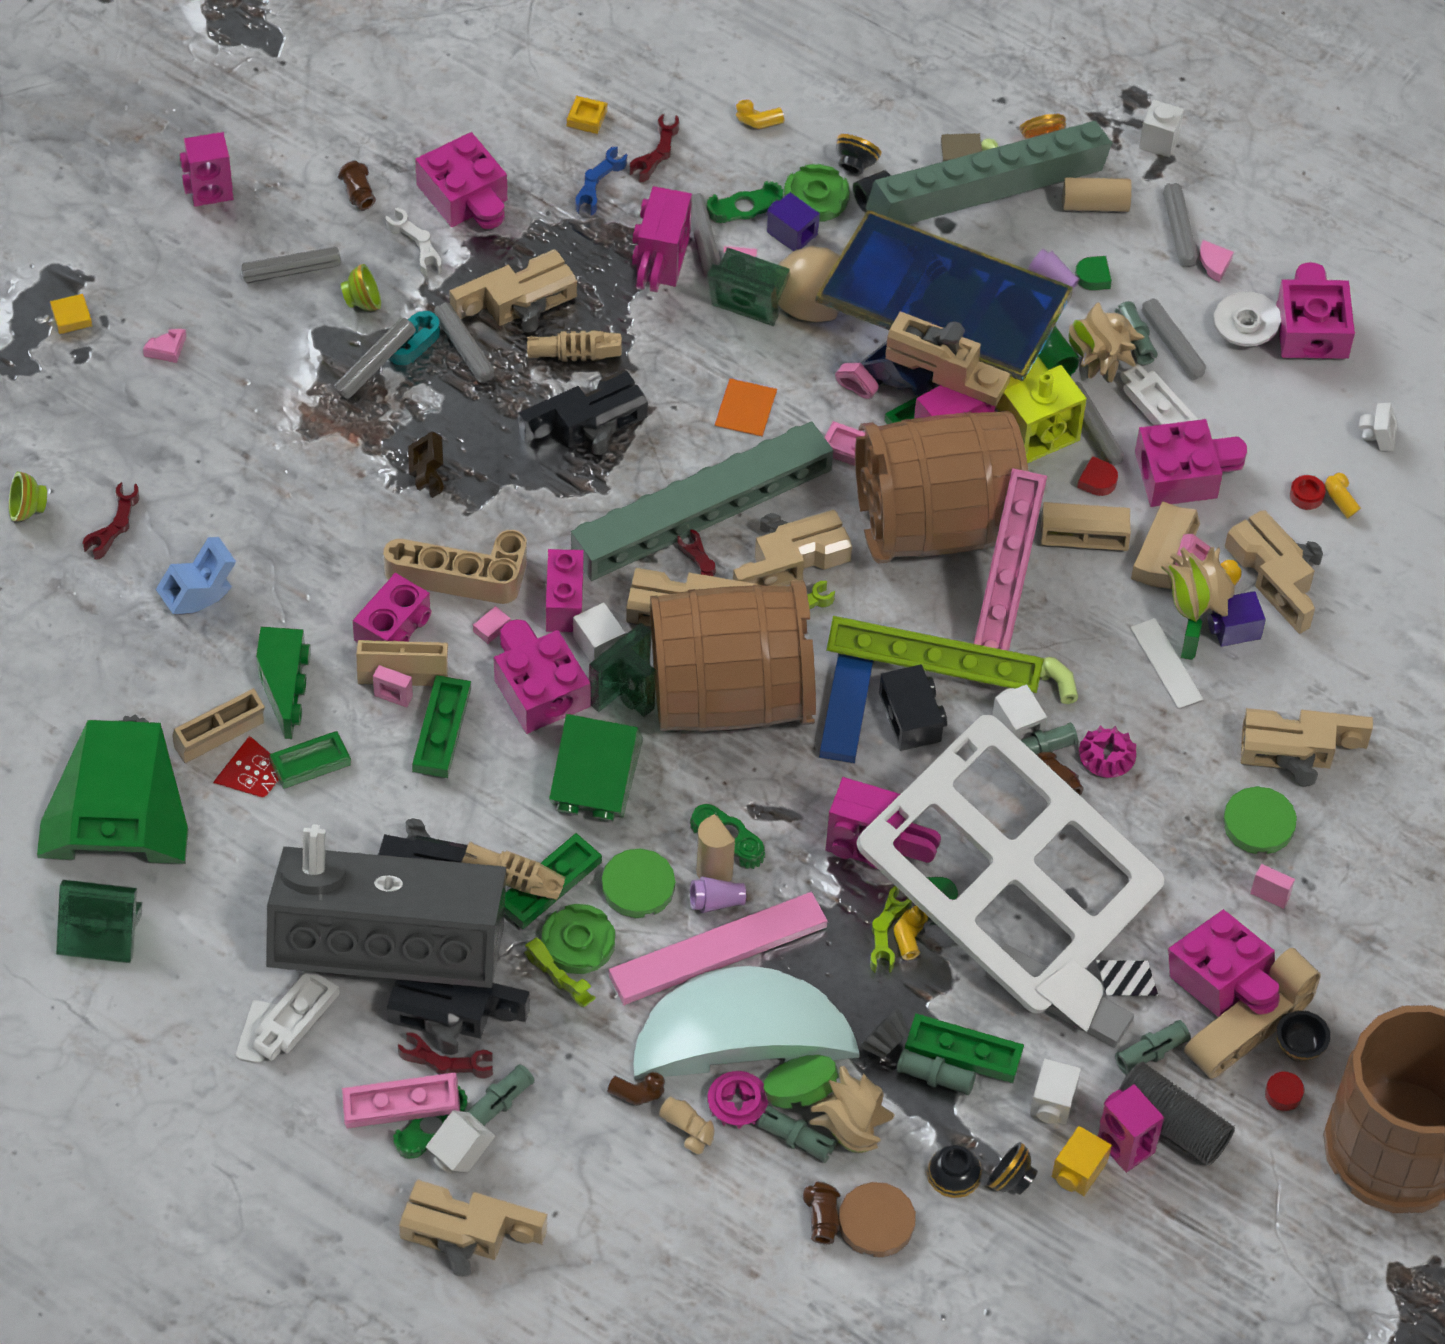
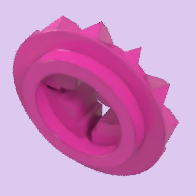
[1079,725,1137,778]
[707,1071,768,1129]

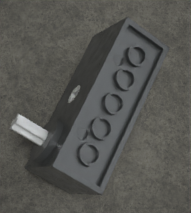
[266,824,507,988]

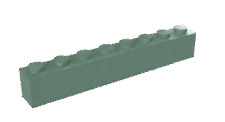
[866,121,1112,232]
[571,421,833,581]

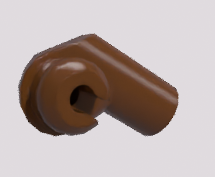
[607,1072,665,1106]

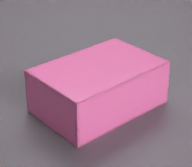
[473,606,511,644]

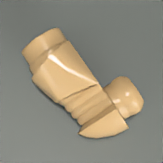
[659,1097,715,1155]

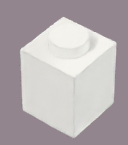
[1139,99,1184,158]
[573,602,626,667]
[992,684,1047,740]
[1030,1058,1081,1125]
[426,1110,495,1173]

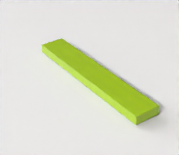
[826,616,1044,693]

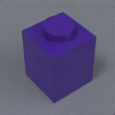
[766,192,820,251]
[1208,591,1266,647]

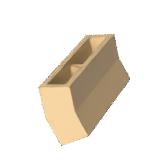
[1131,501,1200,589]
[1041,502,1131,551]
[356,640,448,686]
[172,688,265,763]

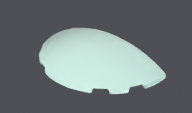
[633,966,859,1080]

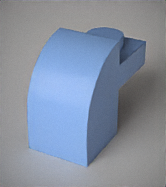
[156,537,236,614]

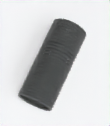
[1118,1062,1235,1166]

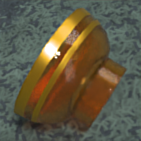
[1019,114,1066,139]

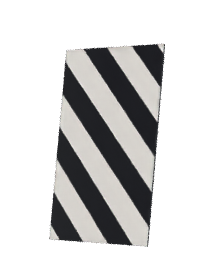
[1096,960,1159,996]

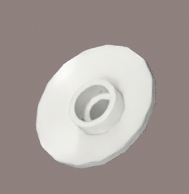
[1214,291,1281,346]

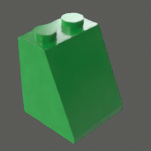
[549,714,643,822]

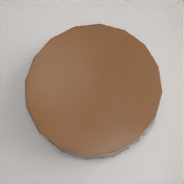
[839,1182,916,1258]

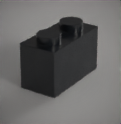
[879,664,947,751]

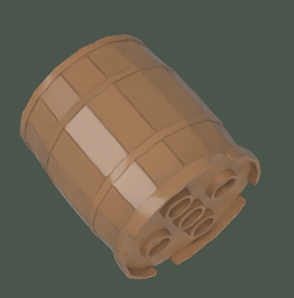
[855,410,1029,564]
[650,580,816,731]
[1323,1005,1445,1213]

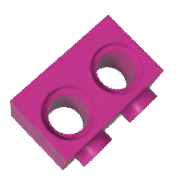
[179,132,234,207]
[546,549,584,632]
[352,573,432,643]
[1098,1084,1164,1173]

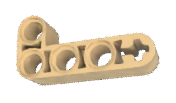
[383,530,527,604]
[1184,947,1321,1079]

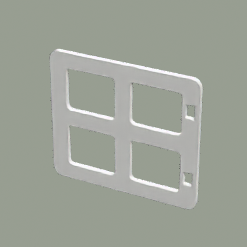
[857,715,1164,1014]

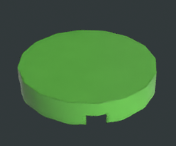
[784,164,850,222]
[1224,786,1297,854]
[602,848,675,918]
[541,904,615,974]
[764,1055,839,1109]

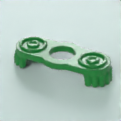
[707,181,783,223]
[690,804,765,869]
[393,1086,468,1159]

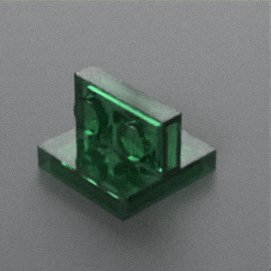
[707,247,790,326]
[589,623,656,717]
[56,880,143,963]

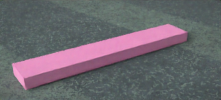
[974,468,1047,651]
[609,892,828,1005]

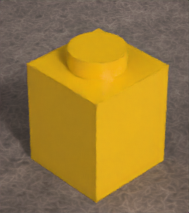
[1051,1126,1112,1196]

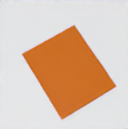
[714,378,777,436]

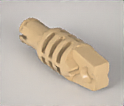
[527,330,622,362]
[462,842,565,900]

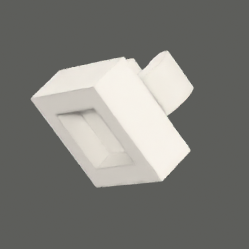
[1359,403,1397,451]

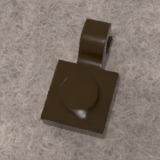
[408,431,444,498]

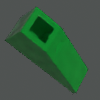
[256,626,311,739]

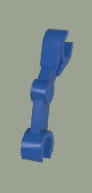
[575,146,627,215]

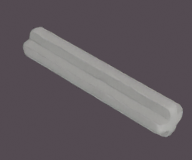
[1163,183,1198,267]
[691,193,722,277]
[241,246,341,283]
[1141,298,1206,379]
[434,302,494,383]
[334,317,416,399]
[1075,382,1124,466]

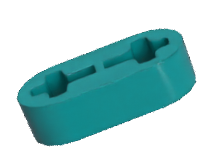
[389,311,440,365]

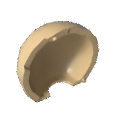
[770,246,855,322]

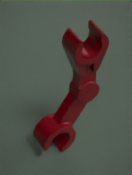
[629,114,679,183]
[83,482,140,560]
[678,529,716,577]
[398,1032,493,1079]

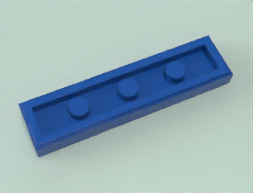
[819,653,874,763]

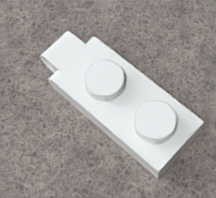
[1121,364,1198,425]
[252,971,340,1061]

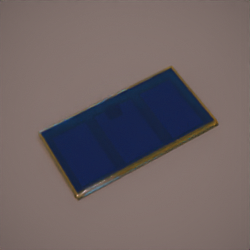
[815,210,1073,382]

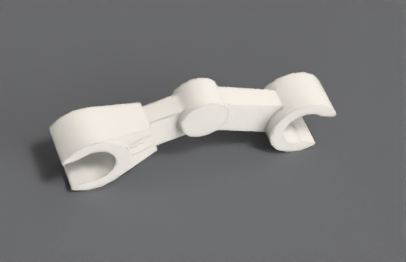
[386,208,442,277]

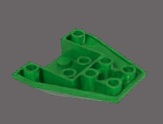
[37,720,189,864]

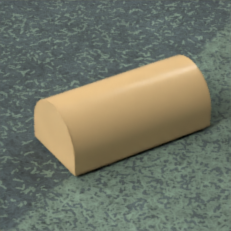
[1062,177,1131,212]
[696,814,735,881]

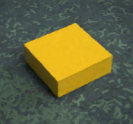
[567,96,608,134]
[50,294,92,334]

